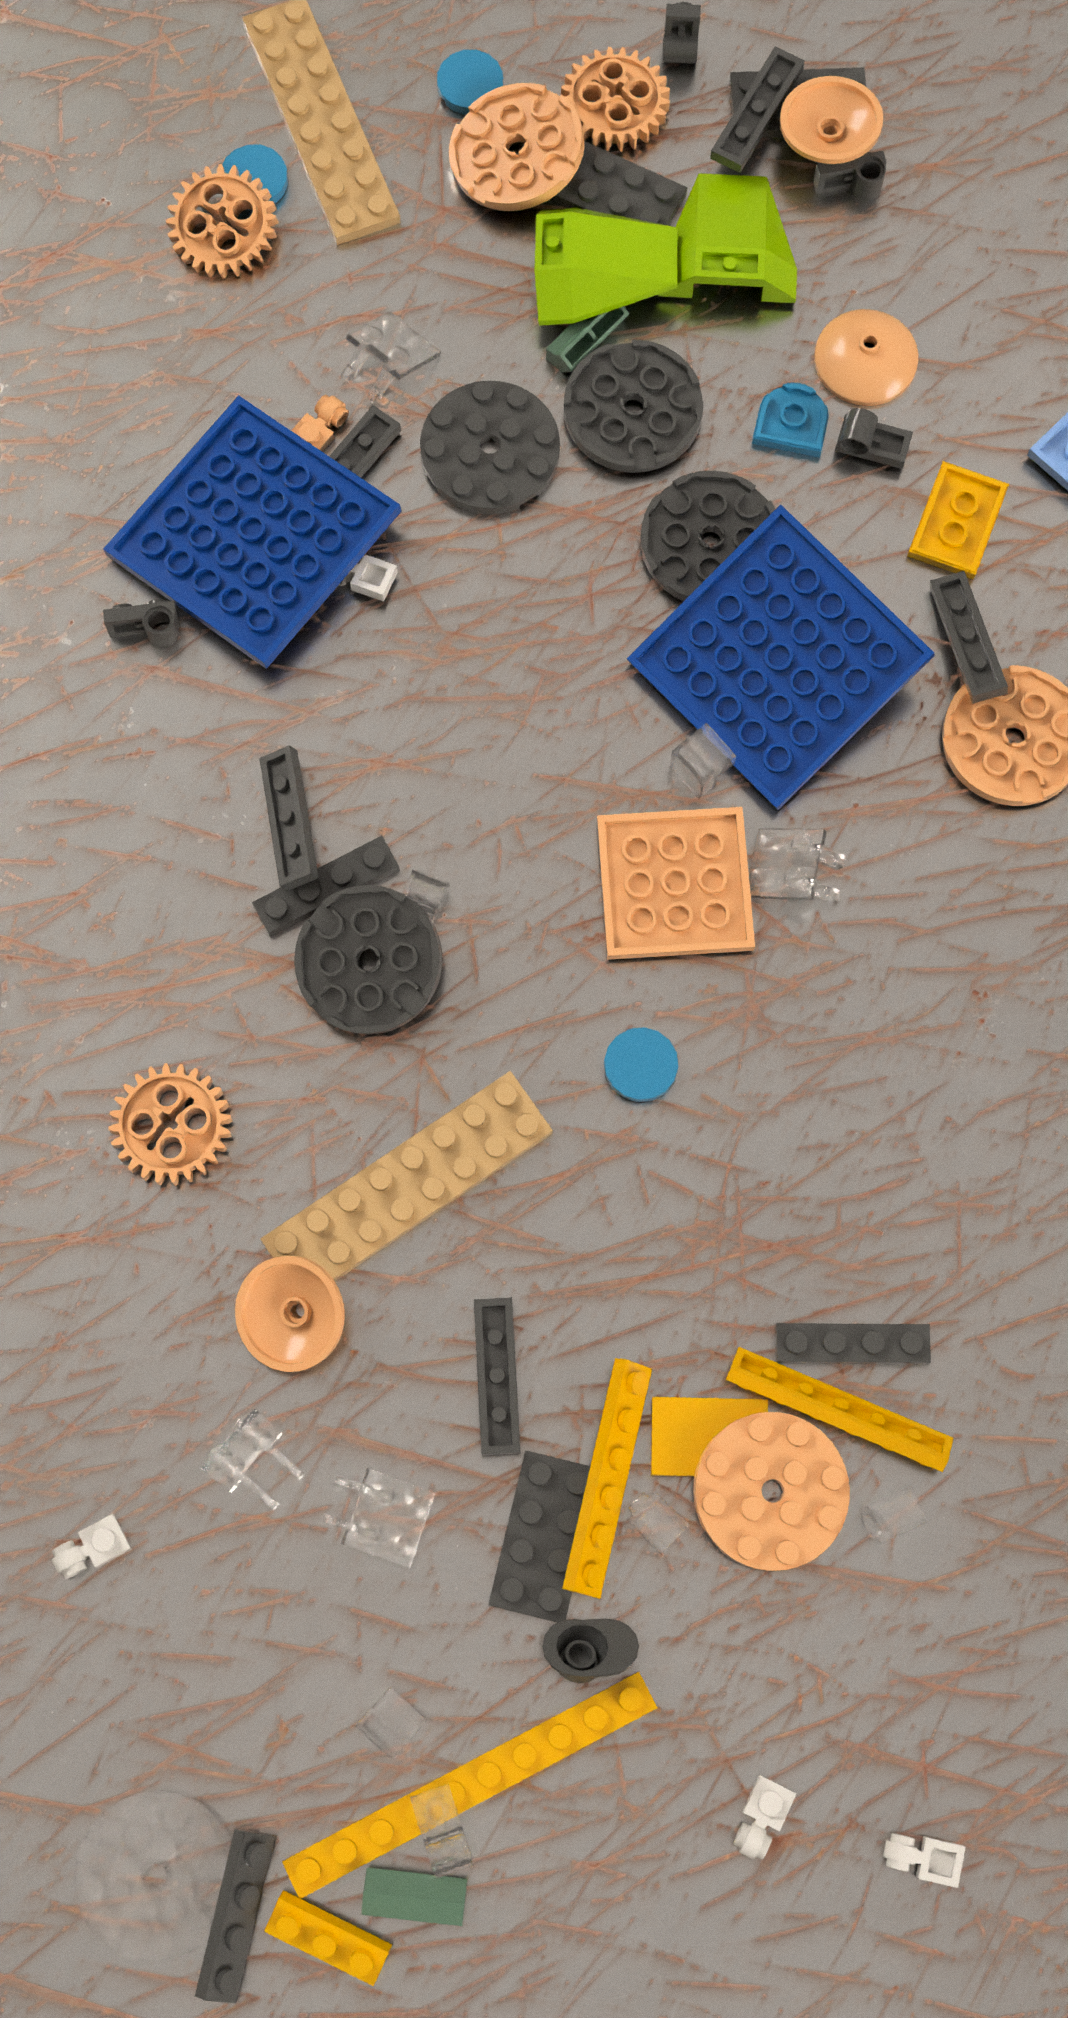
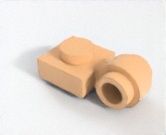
[291,395,349,452]

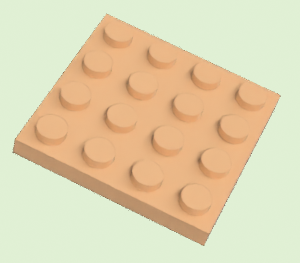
[597,807,755,960]

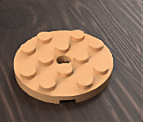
[449,83,585,211]
[942,665,1068,806]
[693,1412,850,1571]

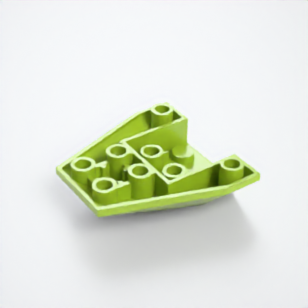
[658,173,797,303]
[534,208,678,326]

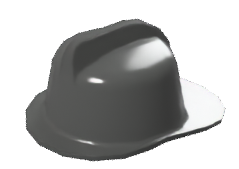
[542,1619,639,1683]

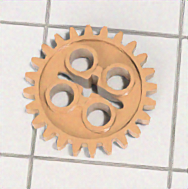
[561,47,670,152]
[166,164,279,279]
[108,1063,233,1186]

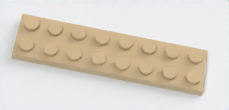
[242,0,401,245]
[260,1071,553,1281]

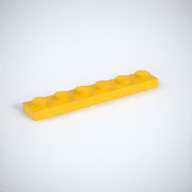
[726,1347,954,1472]
[562,1358,652,1599]

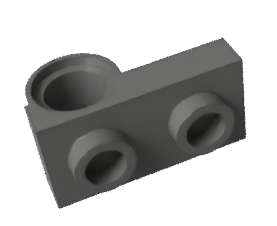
[663,2,701,64]
[813,151,887,201]
[835,408,913,469]
[103,599,180,648]

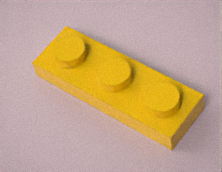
[264,1890,393,1986]

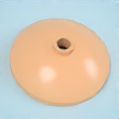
[780,76,883,164]
[814,309,918,406]
[235,1255,345,1372]

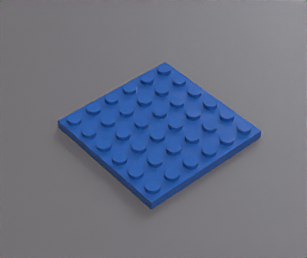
[103,395,402,669]
[627,504,935,810]

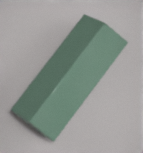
[546,306,629,372]
[361,1867,467,1926]

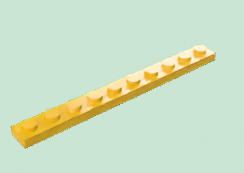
[282,1671,657,1899]

